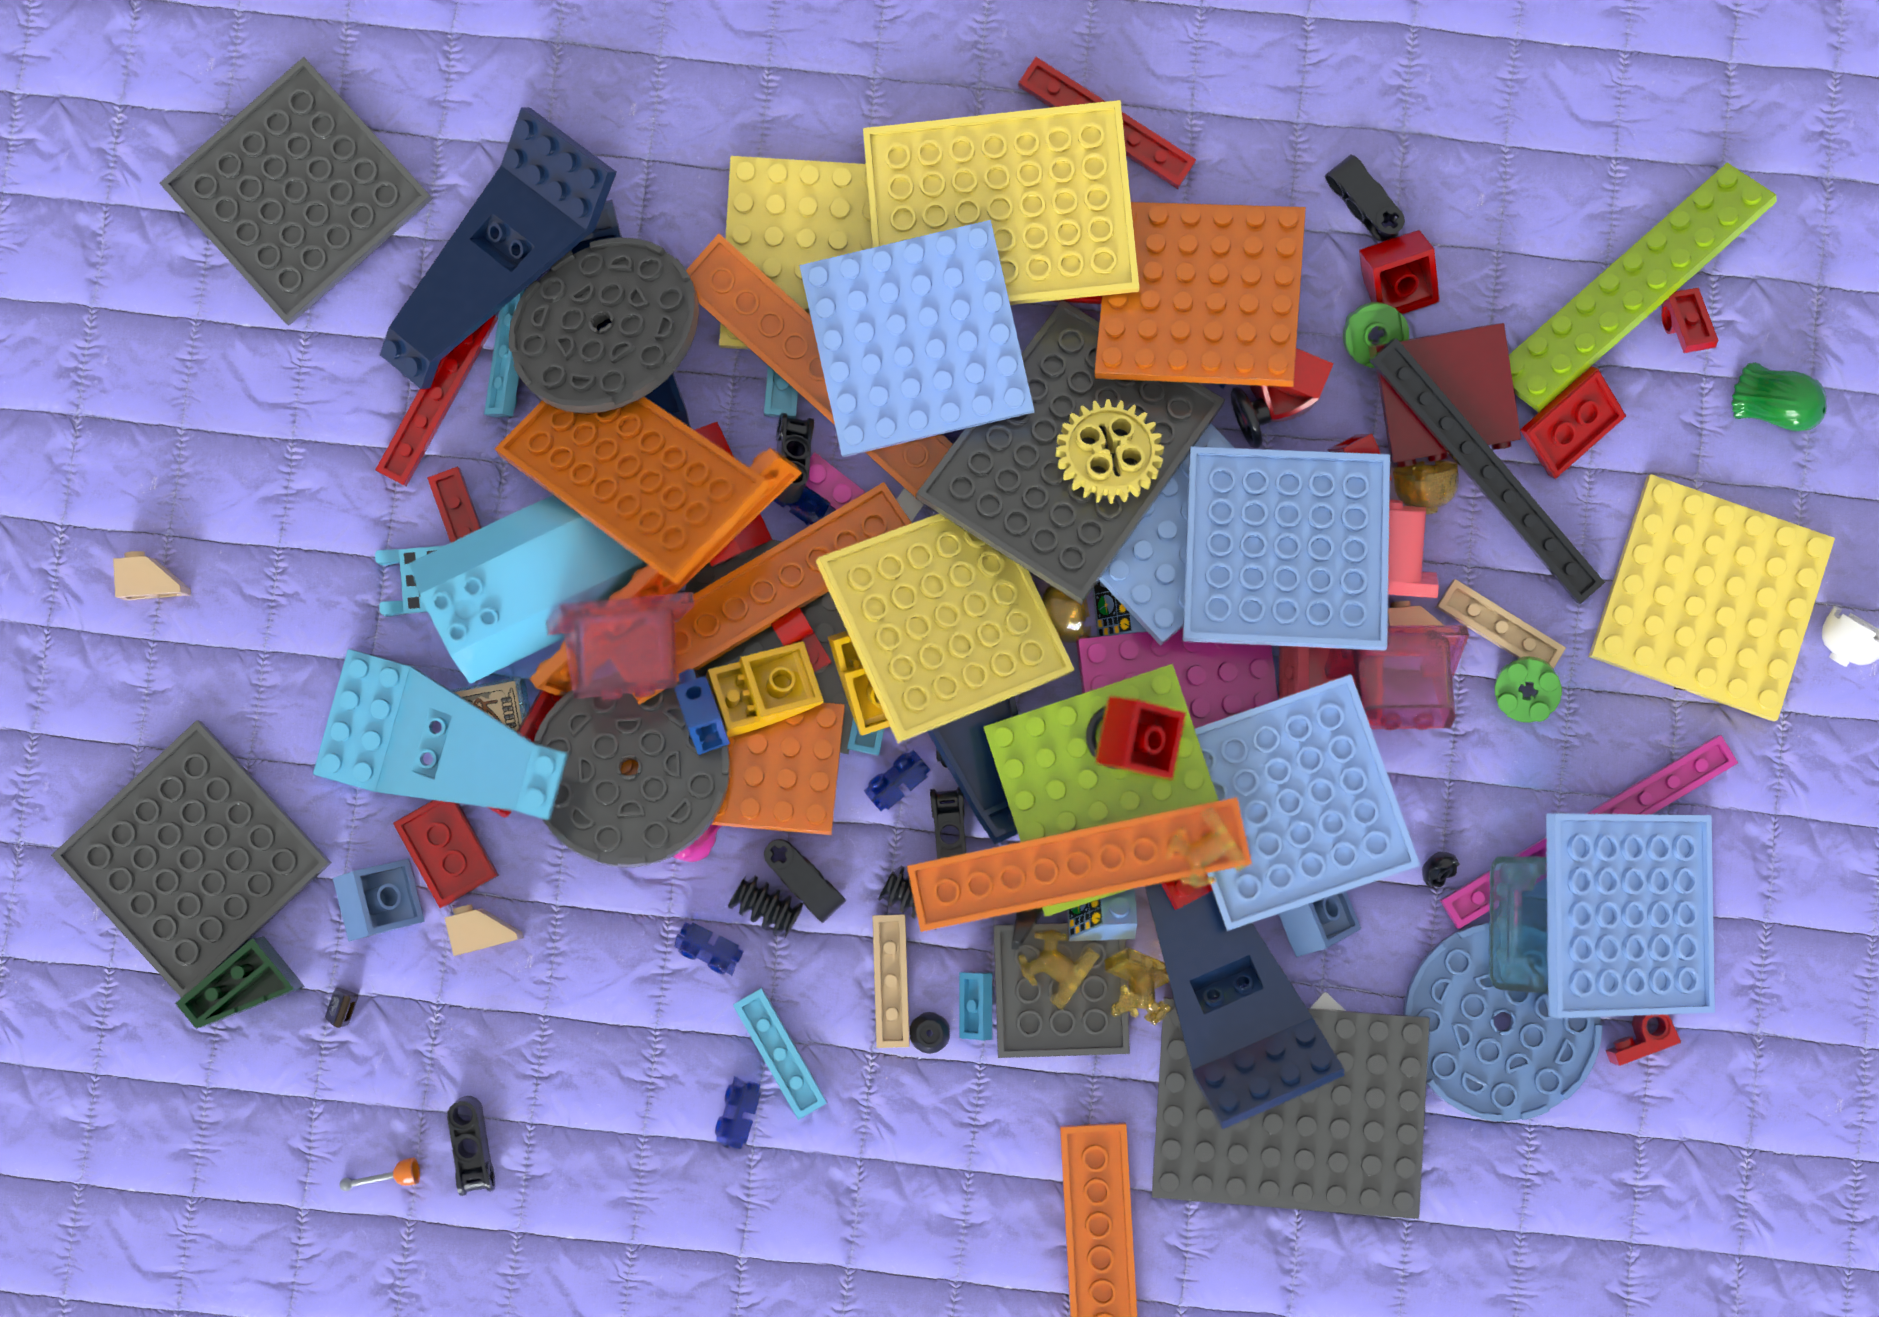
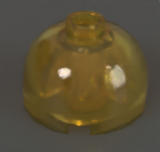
[1393,460,1459,514]
[1042,585,1091,643]

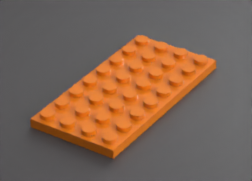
[494,397,770,585]
[621,703,845,835]

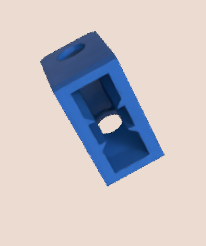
[674,669,730,755]

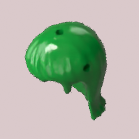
[1731,362,1827,431]

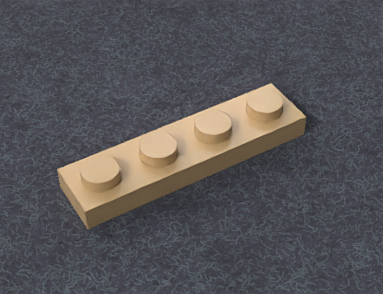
[1436,579,1566,669]
[872,914,910,1048]

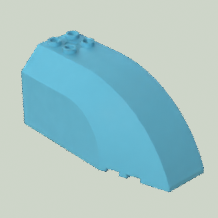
[409,495,648,684]

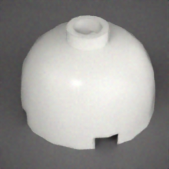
[1822,606,1879,667]

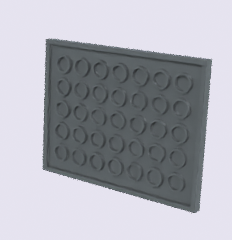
[916,300,1225,604]
[1152,997,1430,1219]

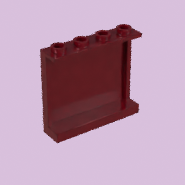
[1369,323,1521,467]

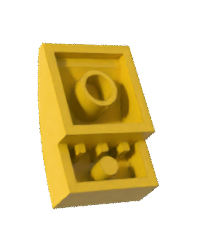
[828,631,890,736]
[706,641,824,738]

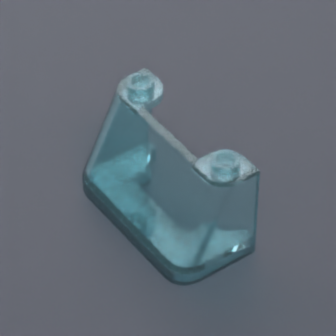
[1489,856,1548,993]

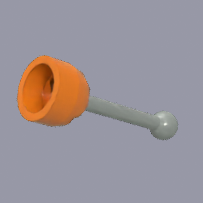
[339,1157,420,1191]

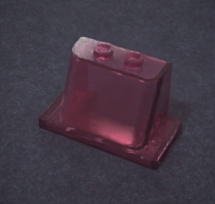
[545,593,695,701]
[1324,625,1469,730]

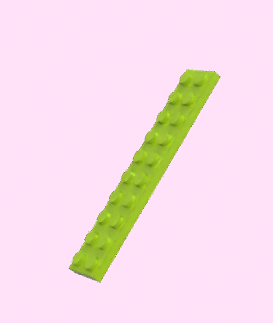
[1509,162,1777,413]

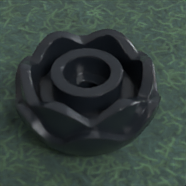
[1422,852,1460,888]
[909,1012,950,1054]

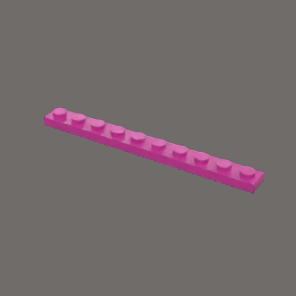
[1440,735,1738,929]

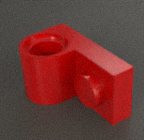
[1661,287,1719,353]
[771,606,832,673]
[1605,1014,1681,1066]

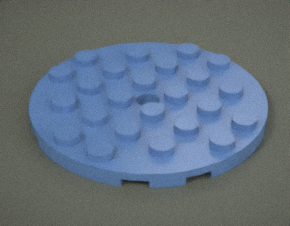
[1403,922,1603,1122]

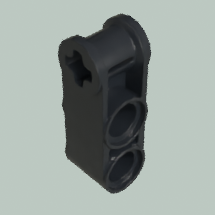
[1325,154,1405,242]
[776,413,814,503]
[930,787,966,859]
[764,839,846,923]
[447,1096,495,1196]

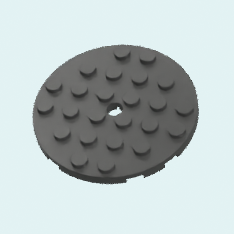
[509,238,699,413]
[534,671,730,867]

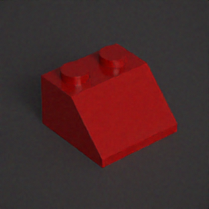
[1359,230,1440,314]

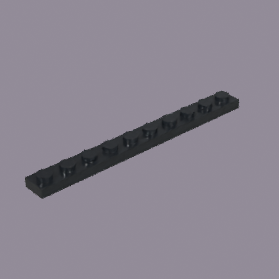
[1369,338,1605,604]

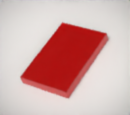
[1520,366,1626,479]
[393,800,499,908]

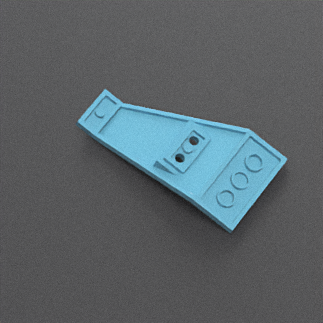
[313,649,569,820]

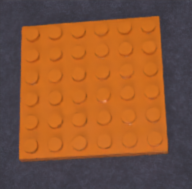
[1094,202,1306,387]

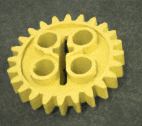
[1056,399,1164,504]

